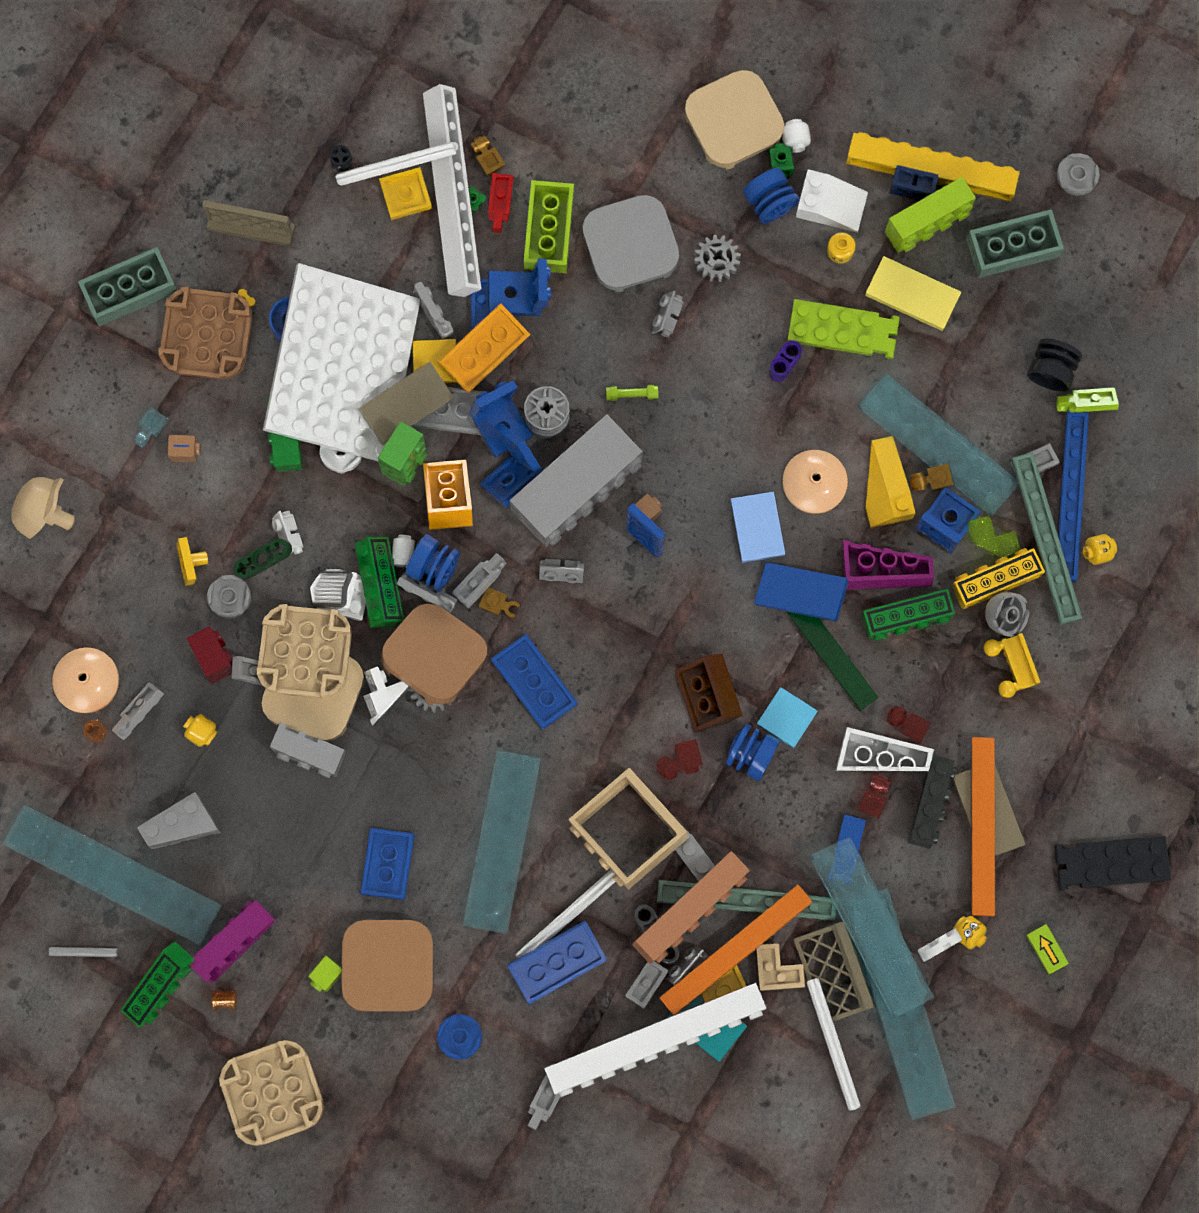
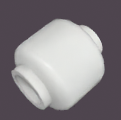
[782,119,811,153]

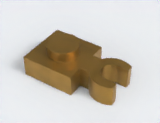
[478,587,520,619]

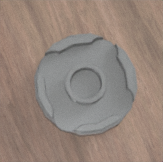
[1056,153,1100,196]
[207,575,251,619]

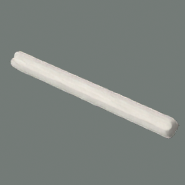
[336,142,457,186]
[516,870,615,958]
[807,978,860,1110]

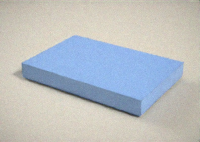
[731,492,785,563]

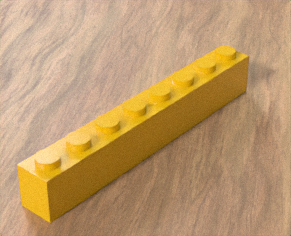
[846,132,1020,202]

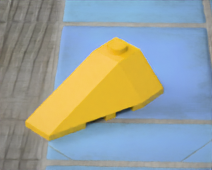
[865,436,915,528]

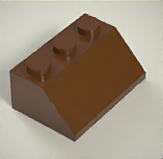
[674,654,743,733]

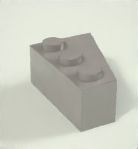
[270,722,346,778]
[137,792,221,849]

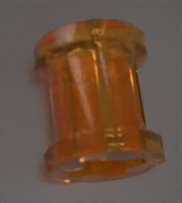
[83,720,107,743]
[212,990,237,1011]

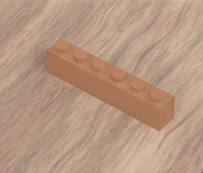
[632,851,750,965]

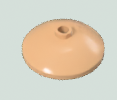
[782,450,848,514]
[52,648,119,713]

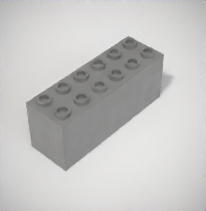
[510,414,643,548]

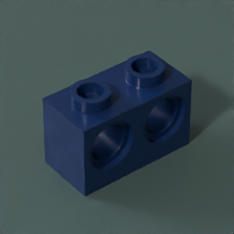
[890,165,939,200]

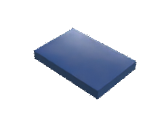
[360,828,415,901]

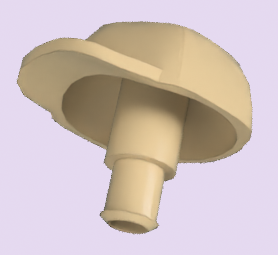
[11,477,75,539]

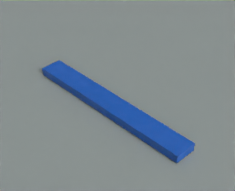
[1058,411,1089,582]

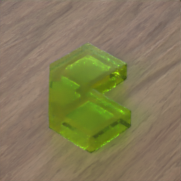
[967,515,1020,558]

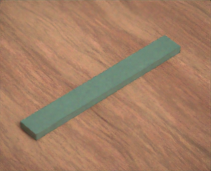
[1011,452,1082,625]
[657,880,837,921]

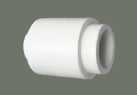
[392,535,415,568]

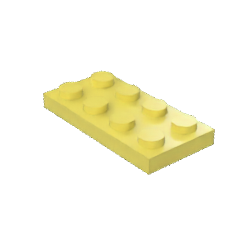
[865,256,961,331]

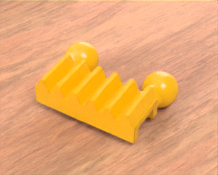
[983,633,1040,698]

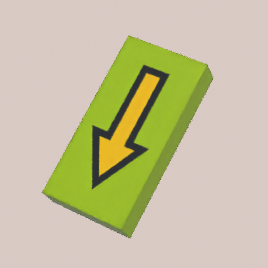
[1026,924,1069,975]

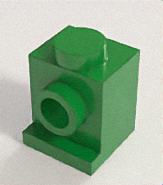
[769,143,794,177]

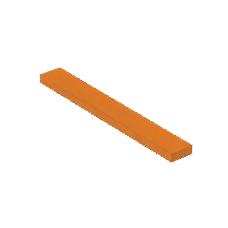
[971,737,995,916]
[659,885,813,1016]

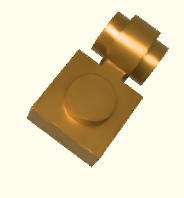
[470,135,506,177]
[910,463,954,492]

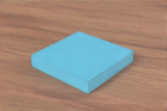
[757,687,818,749]

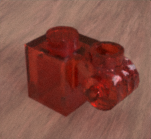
[657,739,703,780]

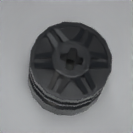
[1027,338,1082,392]

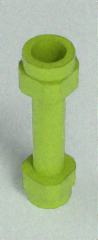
[606,385,658,401]

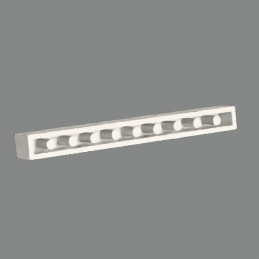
[423,84,481,297]
[545,983,766,1097]

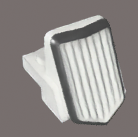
[310,569,366,621]
[363,667,410,727]

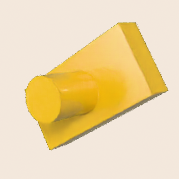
[176,537,208,586]

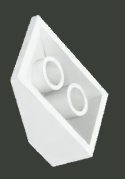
[796,169,868,233]

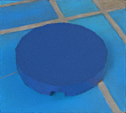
[437,1014,482,1060]

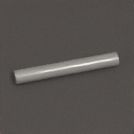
[49,947,118,957]

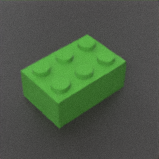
[378,421,428,487]

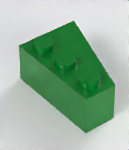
[266,398,303,472]

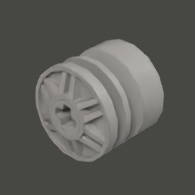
[524,386,569,439]

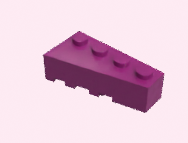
[841,540,934,590]
[191,900,276,985]

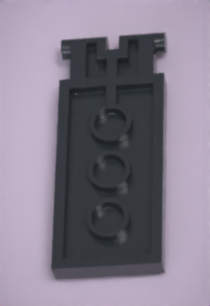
[1054,836,1171,890]

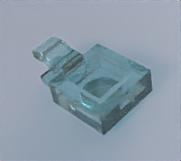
[134,407,169,448]

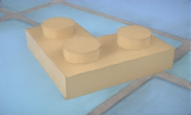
[757,943,805,991]

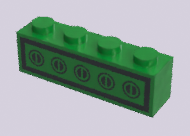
[355,537,404,628]
[861,589,955,641]
[120,942,195,1028]

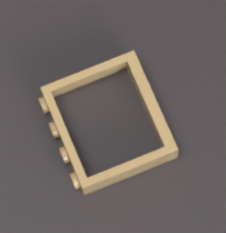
[568,768,689,890]

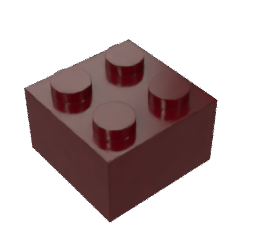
[186,626,233,684]

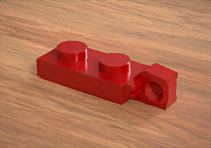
[488,173,514,233]

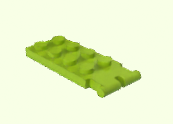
[787,299,900,359]

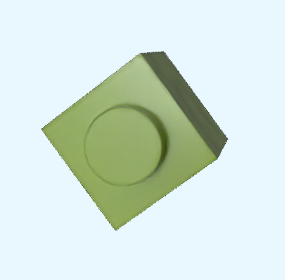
[308,956,342,992]

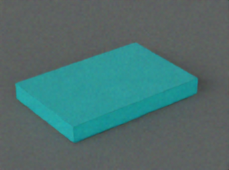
[666,995,747,1062]

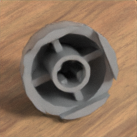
[985,592,1029,637]

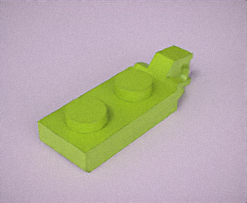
[1056,388,1119,413]

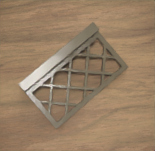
[203,200,295,247]
[794,921,875,1022]

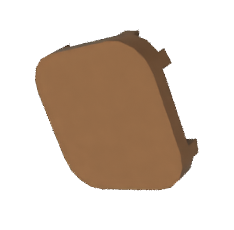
[158,287,252,380]
[381,604,487,706]
[341,920,433,1012]

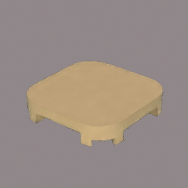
[685,70,784,170]
[257,604,352,699]
[262,657,365,742]
[219,1040,324,1146]

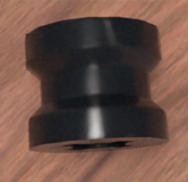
[330,145,352,171]

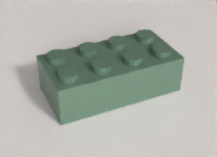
[966,209,1064,278]
[78,247,177,327]

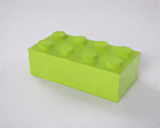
[885,177,976,253]
[524,180,574,273]

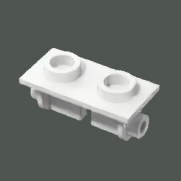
[272,511,304,554]

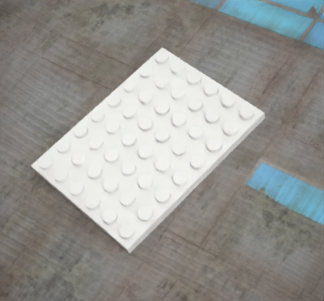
[263,263,420,461]

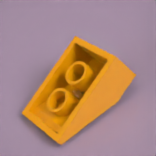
[423,460,473,530]

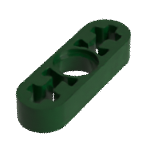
[233,538,292,579]

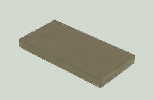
[358,362,454,445]
[953,766,1026,856]

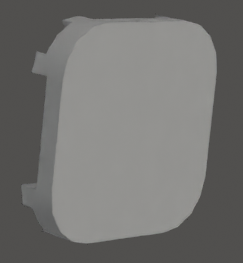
[583,195,679,292]

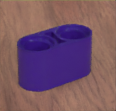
[769,341,802,382]

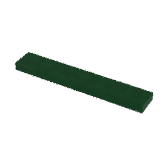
[785,611,879,711]

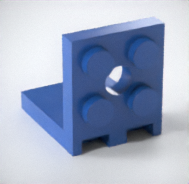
[488,259,551,316]
[469,381,533,458]
[479,422,543,507]
[915,487,981,555]

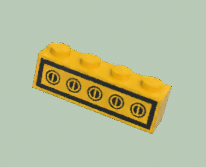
[952,548,1045,610]

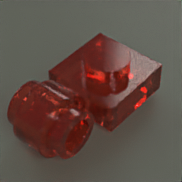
[887,706,931,743]
[858,774,891,819]

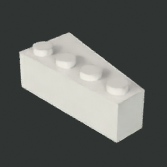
[835,727,934,771]

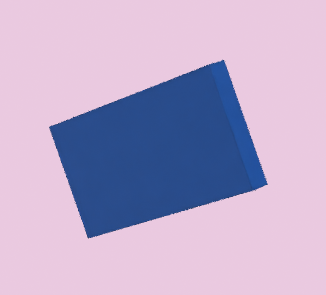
[626,503,665,558]
[754,562,849,622]
[491,634,578,730]
[507,920,607,1004]

